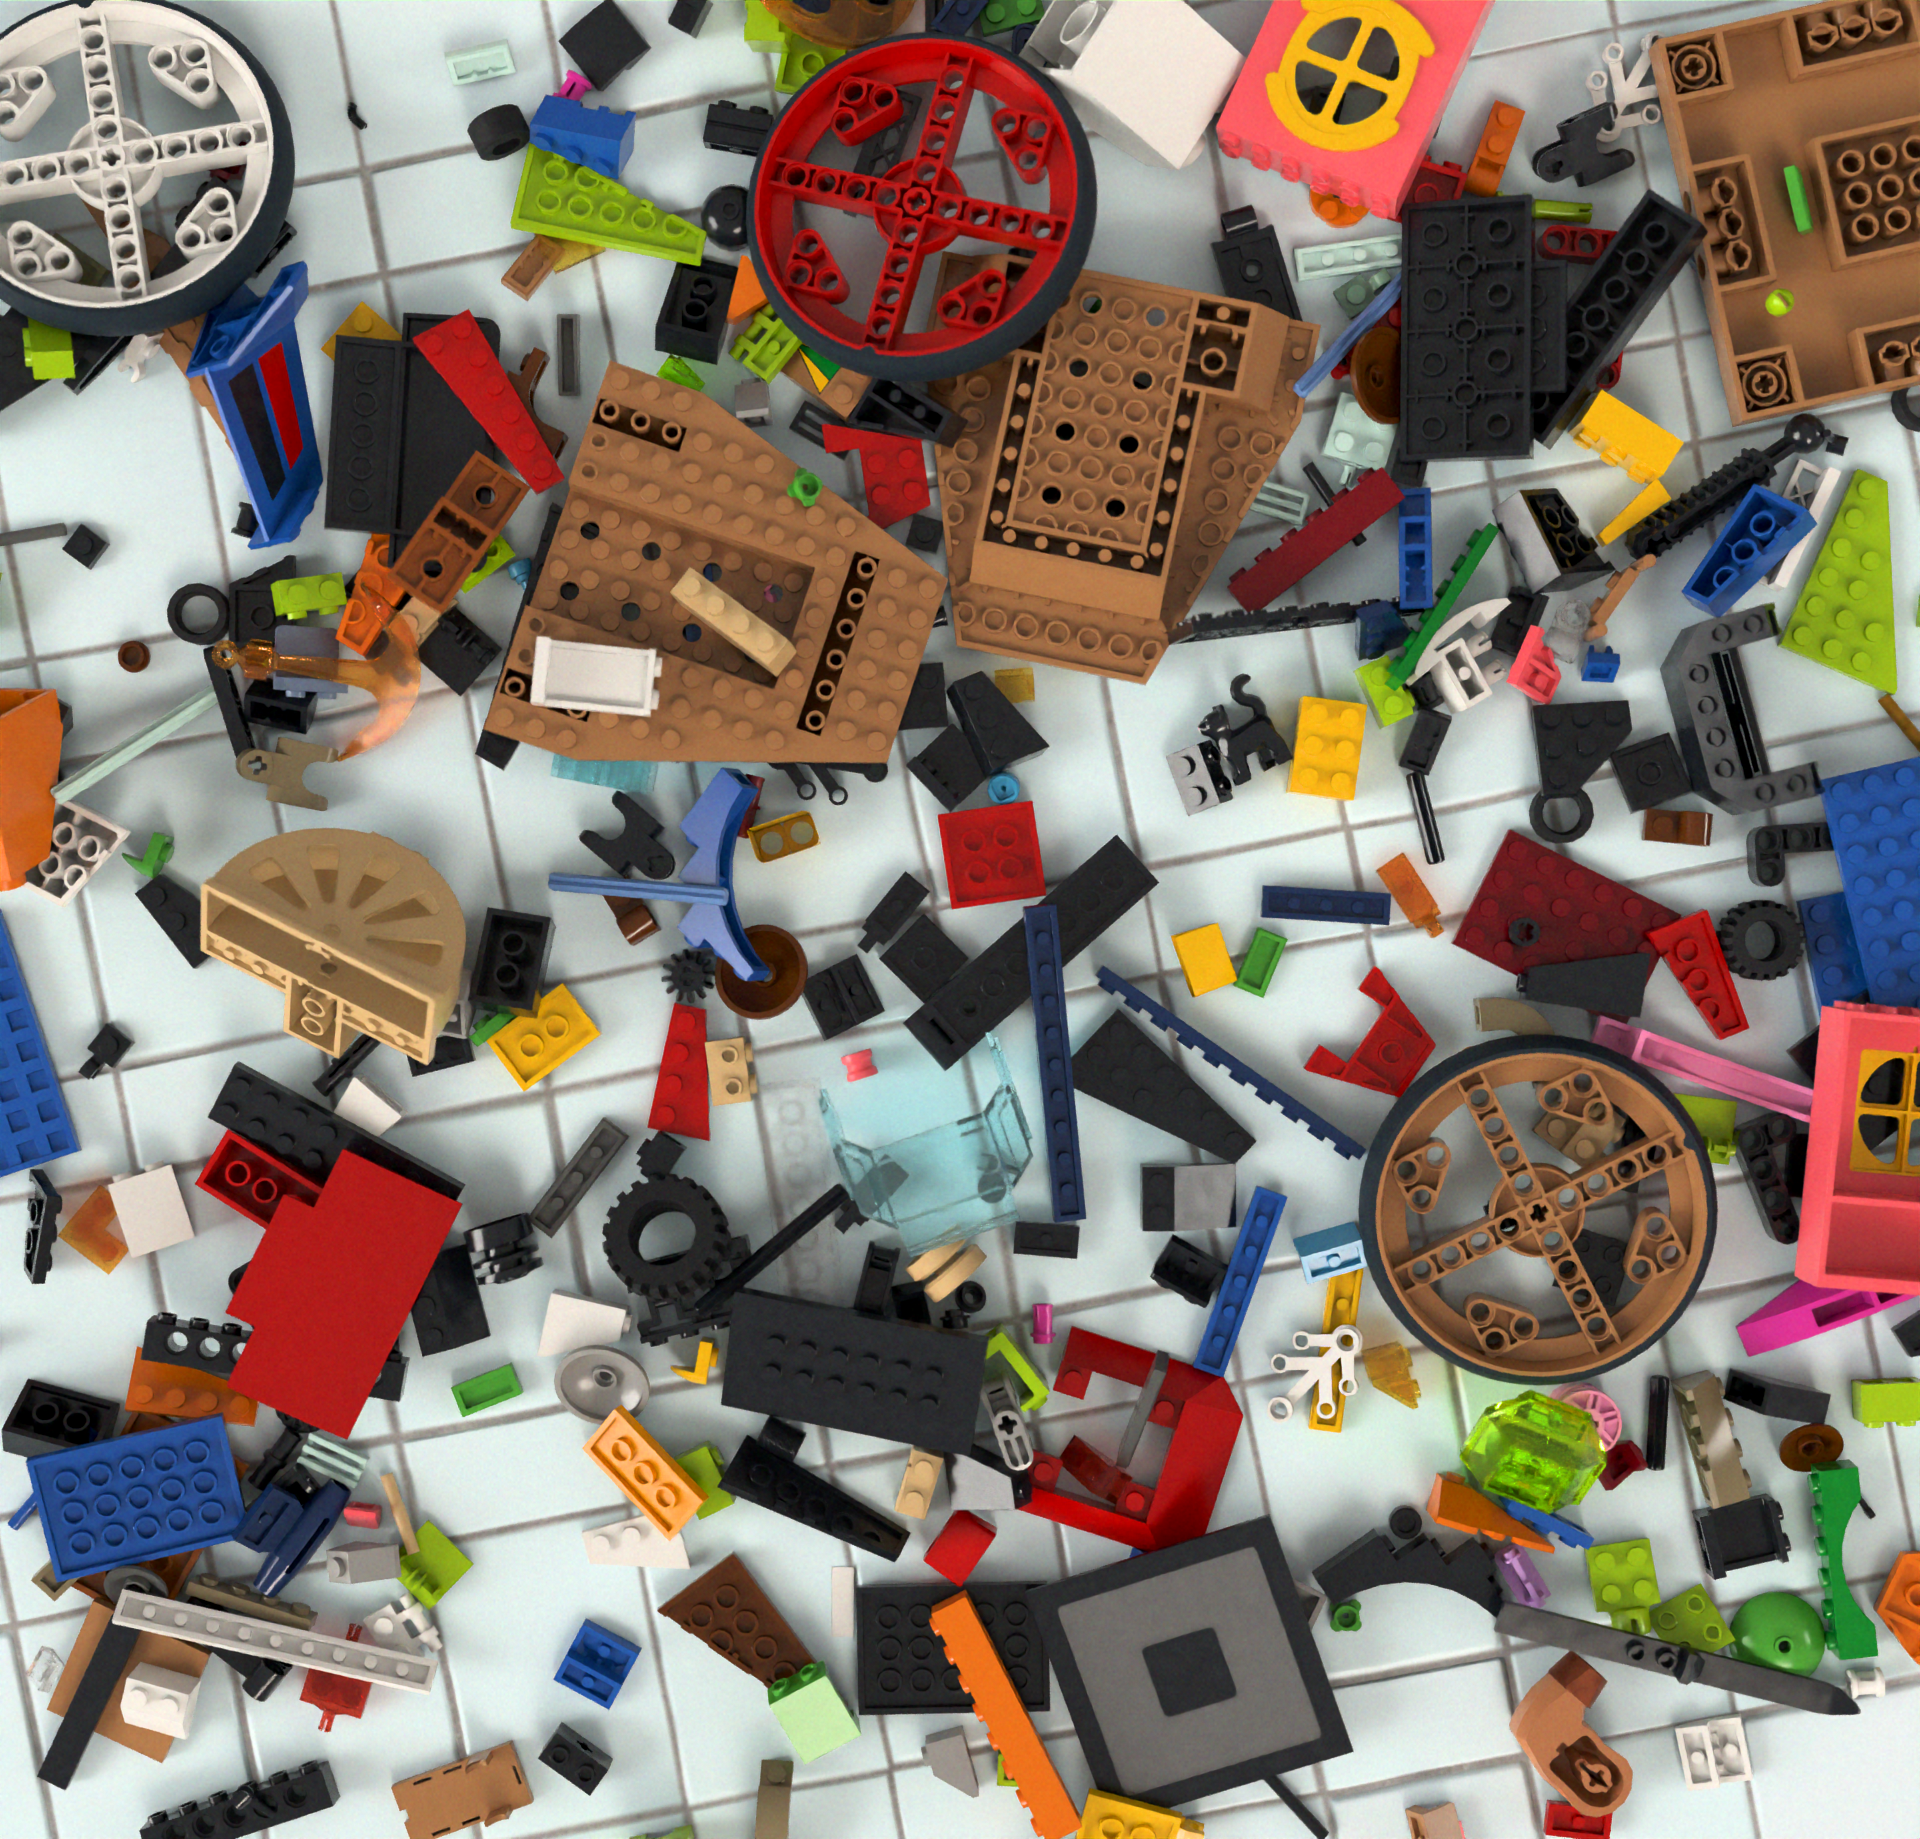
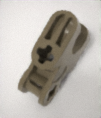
[236,737,339,811]

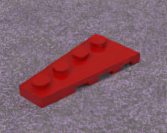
[1645,909,1749,1040]

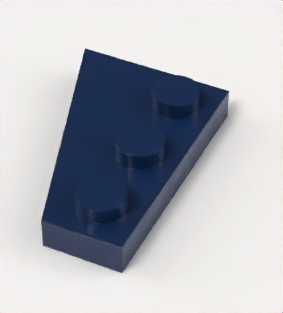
[1354,600,1415,661]

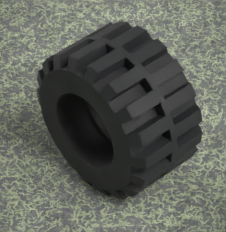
[1716,900,1806,981]

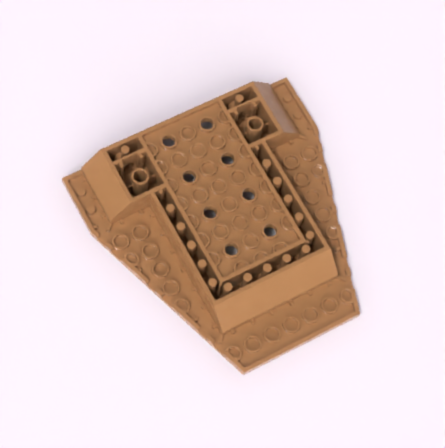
[926,251,1321,686]
[483,360,948,763]

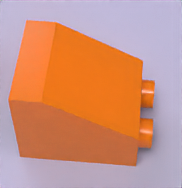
[0,688,63,892]

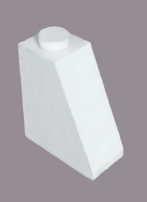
[537,1289,633,1357]

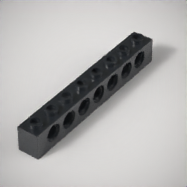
[141,1312,410,1402]

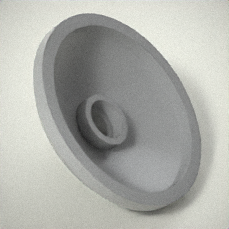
[554,1345,650,1425]

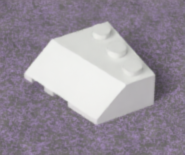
[23,799,131,907]

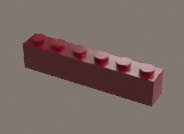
[1227,467,1405,614]

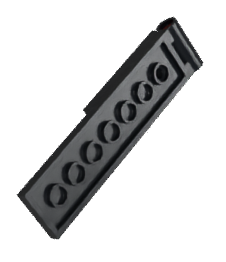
[903,835,1159,1071]

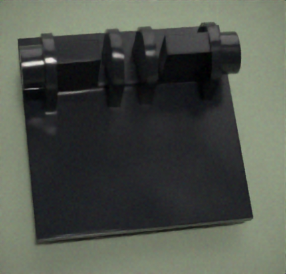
[413,607,503,697]
[1552,1228,1628,1306]

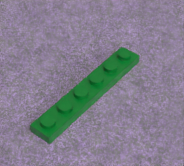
[1385,523,1500,691]

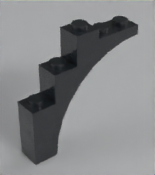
[1312,1529,1513,1637]

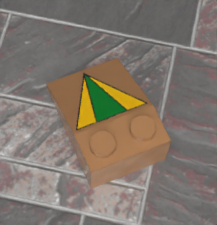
[780,343,873,424]

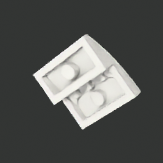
[1675,1713,1753,1791]

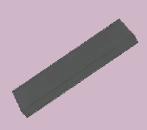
[529,1117,629,1238]
[1116,1350,1169,1469]

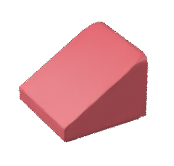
[343,1501,382,1529]

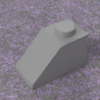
[734,378,773,428]
[326,1541,401,1584]
[921,1726,979,1798]

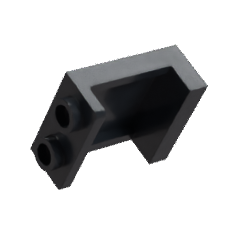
[1692,1493,1791,1580]

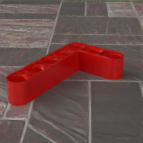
[1536,225,1623,394]

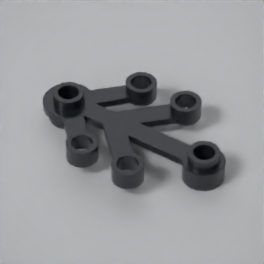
[768,762,888,806]

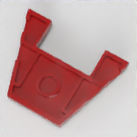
[821,424,931,529]
[1303,966,1436,1098]

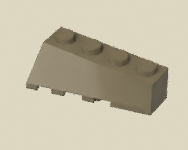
[1670,1370,1752,1509]

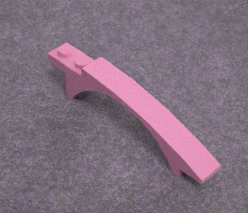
[1590,1015,1813,1123]

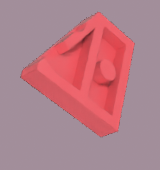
[1506,625,1562,705]

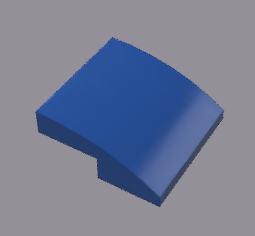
[553,1618,642,1710]

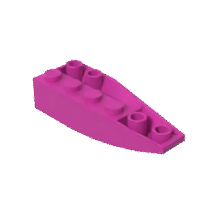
[1736,1279,1918,1357]

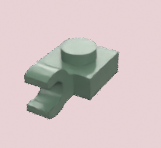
[1333,268,1392,320]

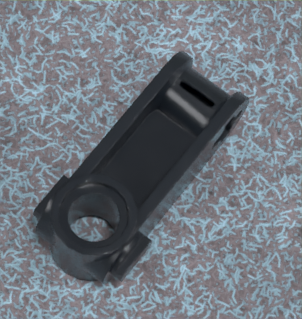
[848,1241,901,1316]

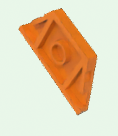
[1873,1551,1920,1665]

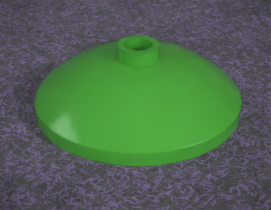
[1729,1591,1825,1677]

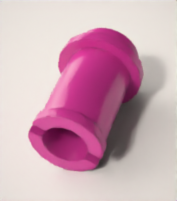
[1030,1303,1056,1344]

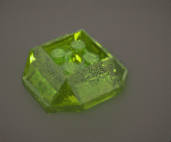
[1459,1390,1607,1515]

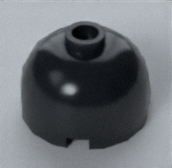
[700,184,748,252]

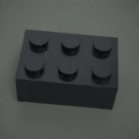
[468,907,556,1019]

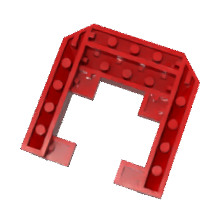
[1018,1326,1244,1552]

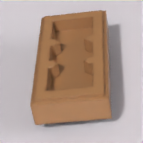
[501,234,565,302]

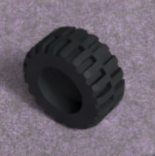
[602,1173,731,1303]

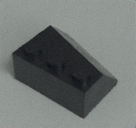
[1492,488,1616,594]

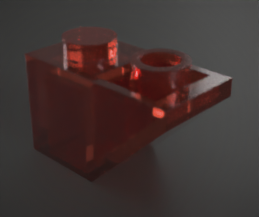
[1060,1435,1133,1505]

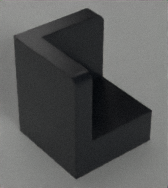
[668,0,713,39]

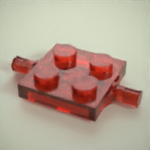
[300,1623,373,1732]

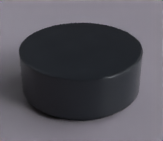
[1389,1505,1422,1539]

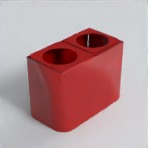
[923,1510,997,1587]

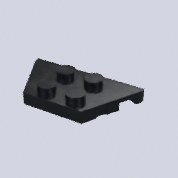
[229,555,296,671]

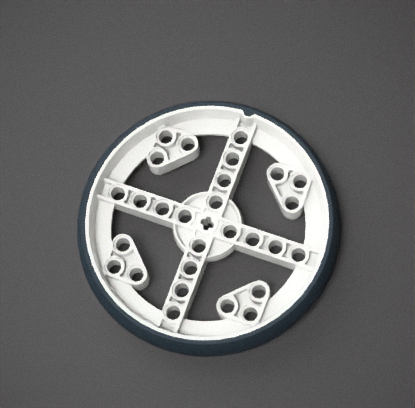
[0,0,295,336]

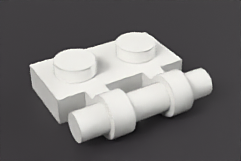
[363,1592,443,1657]

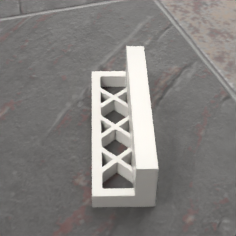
[1758,459,1841,591]

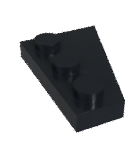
[24,1169,62,1284]

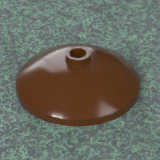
[1350,327,1401,425]
[715,924,808,1020]

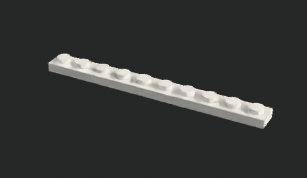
[112,1589,438,1695]

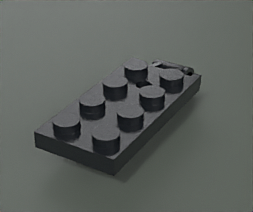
[1210,204,1303,321]

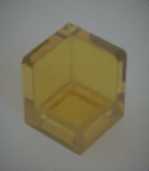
[994,668,1035,703]

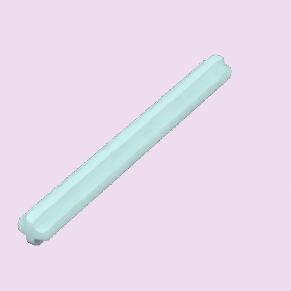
[50,685,218,804]

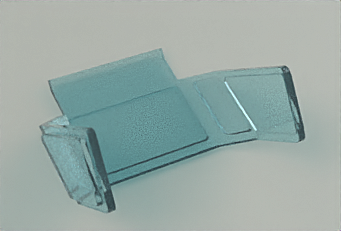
[818,1031,1033,1258]

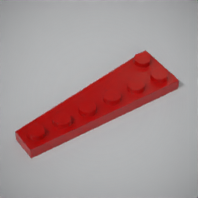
[412,309,565,495]

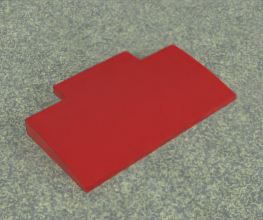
[225,1148,463,1440]

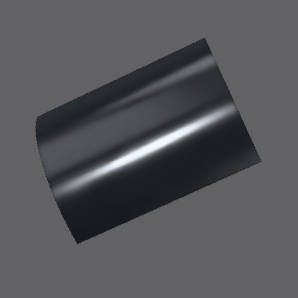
[244,675,318,735]

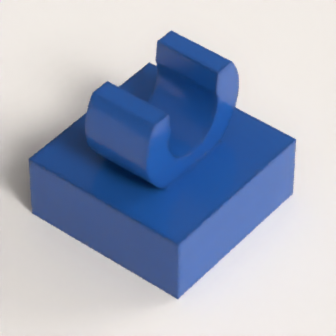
[1581,645,1620,683]

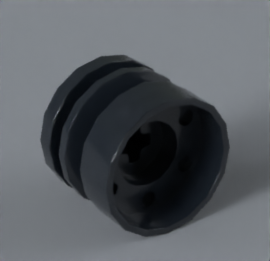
[463,1212,544,1285]

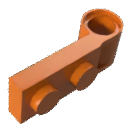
[1463,100,1526,198]

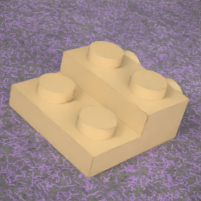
[1532,1082,1626,1168]

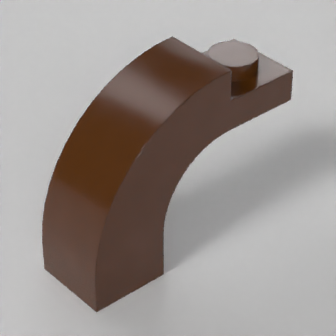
[507,347,569,463]

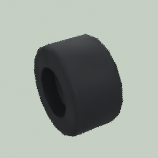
[467,104,530,161]

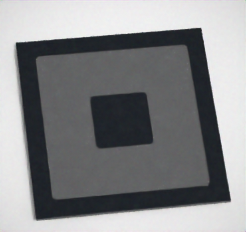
[1025,1514,1354,1808]

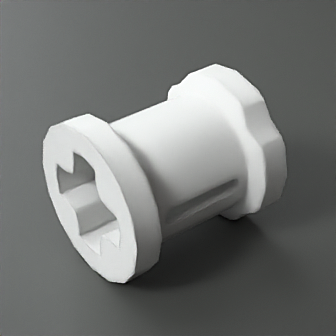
[1845,1667,1885,1699]

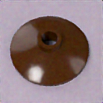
[1779,1423,1844,1472]

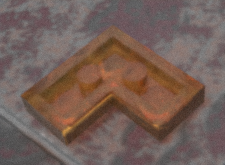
[57,1184,129,1275]

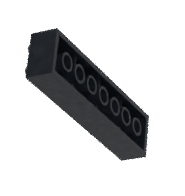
[1534,189,1708,450]

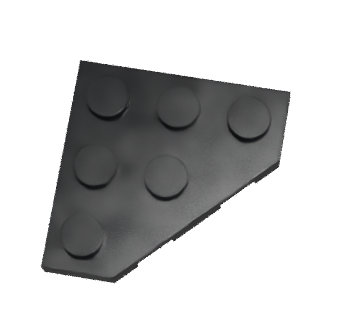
[1530,700,1632,799]

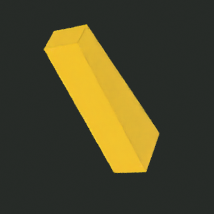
[1595,478,1672,547]

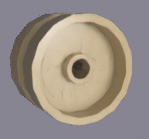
[905,1222,987,1303]

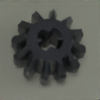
[661,949,715,1003]

